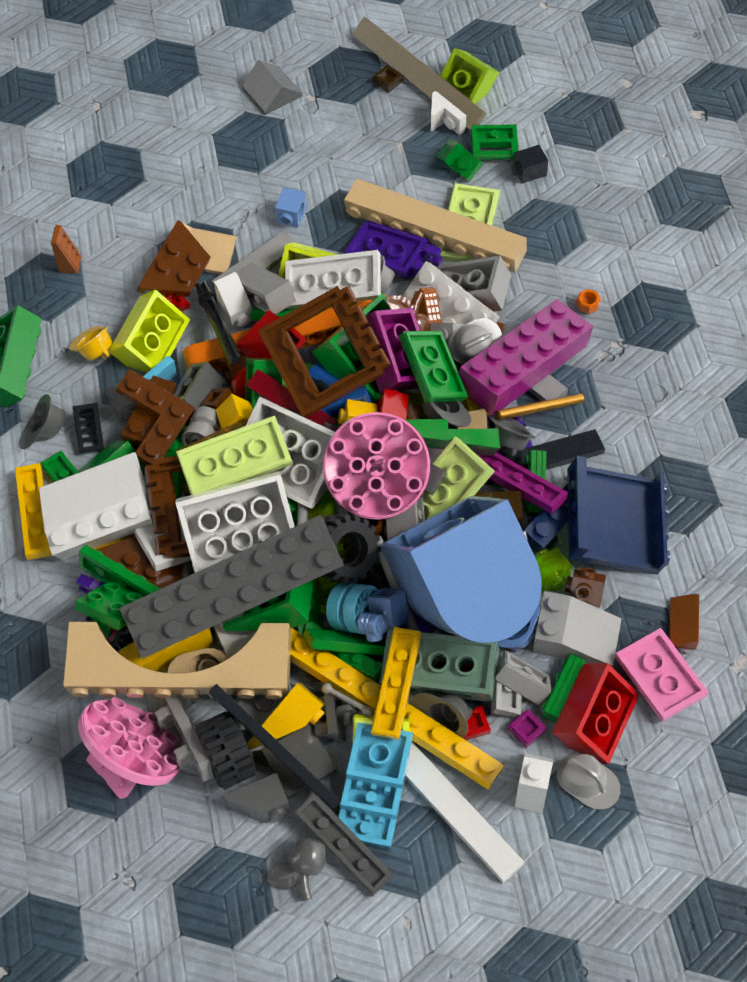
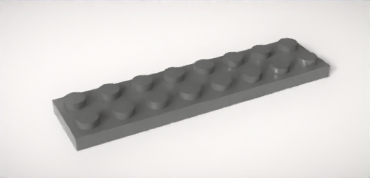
[119,515,344,659]

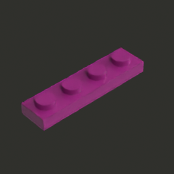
[477,452,568,514]

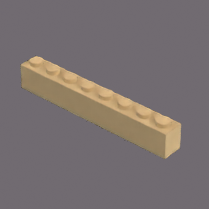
[344,178,527,273]

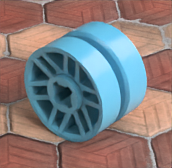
[326,582,378,635]

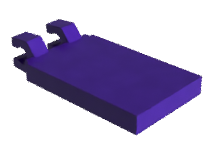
[344,220,443,279]

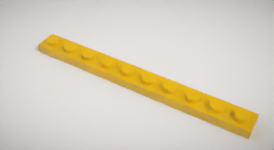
[290,628,504,790]

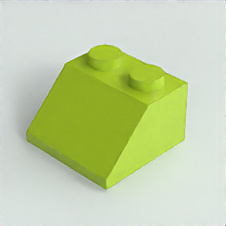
[440,48,500,104]

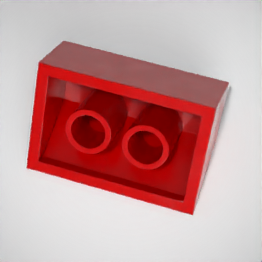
[552,663,640,764]

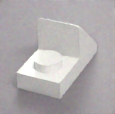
[431,91,466,135]

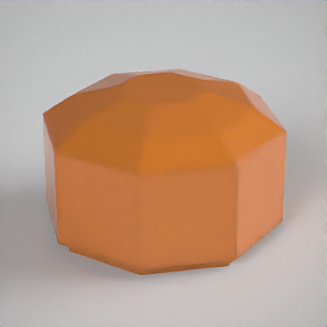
[576,289,601,314]

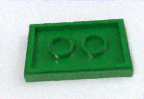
[399,331,468,403]

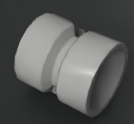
[181,406,222,447]

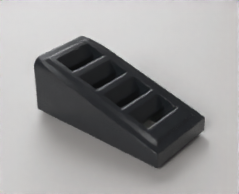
[72,403,104,455]

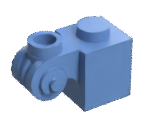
[357,588,408,642]

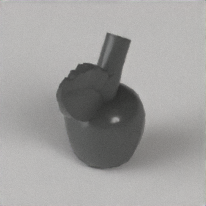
[266,837,326,901]

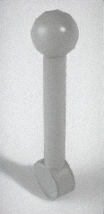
[321,683,374,716]

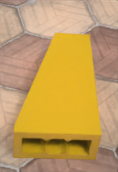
[118,628,214,672]

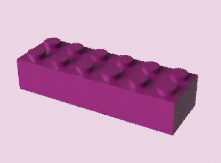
[459,299,594,416]

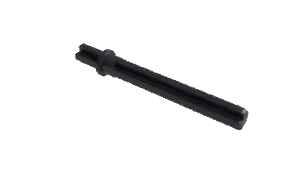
[195,281,242,366]

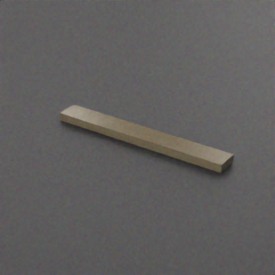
[352,16,487,130]

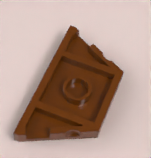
[137,220,211,297]
[97,536,185,588]

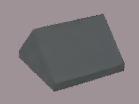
[242,60,302,115]

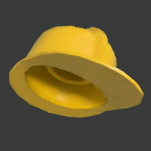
[68,326,112,361]

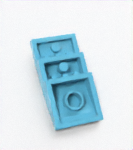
[339,722,413,850]

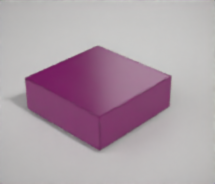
[507,709,547,749]

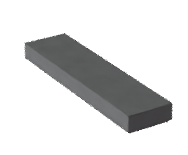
[293,792,394,896]

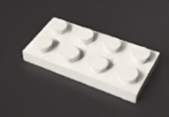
[285,250,381,309]
[402,261,500,324]

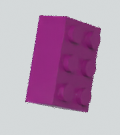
[361,308,420,393]

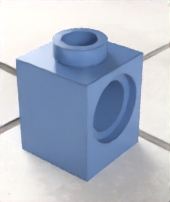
[275,187,307,228]

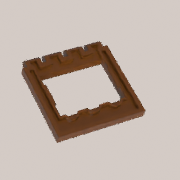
[258,286,391,418]
[145,456,190,559]

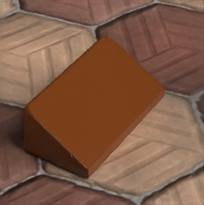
[669,594,700,650]

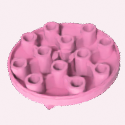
[323,412,430,520]
[78,697,180,799]

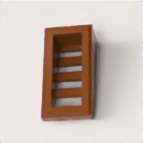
[51,225,81,274]

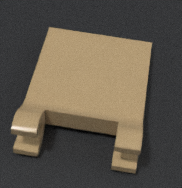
[173,221,237,275]

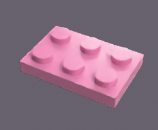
[615,628,709,722]

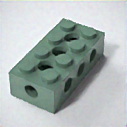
[380,629,499,702]

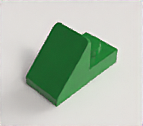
[436,138,483,182]

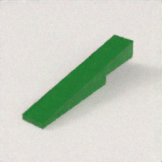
[344,419,500,456]

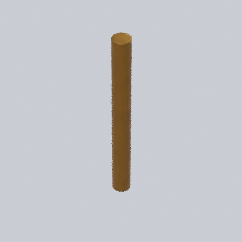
[495,393,584,420]

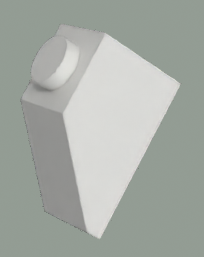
[214,272,253,331]

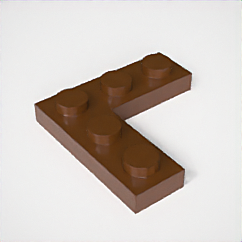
[116,369,195,466]

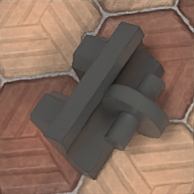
[315,693,359,743]

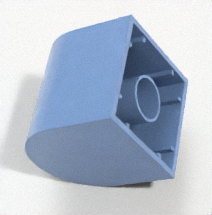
[379,496,541,643]

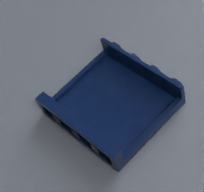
[567,456,670,575]

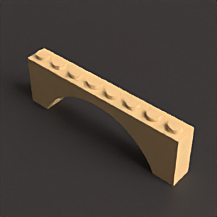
[63,622,291,699]

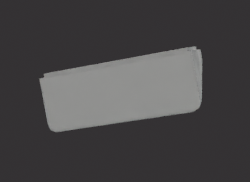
[495,650,551,705]

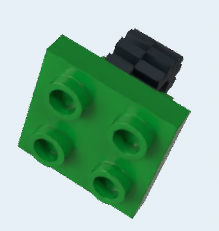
[75,581,142,651]

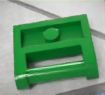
[471,124,518,162]

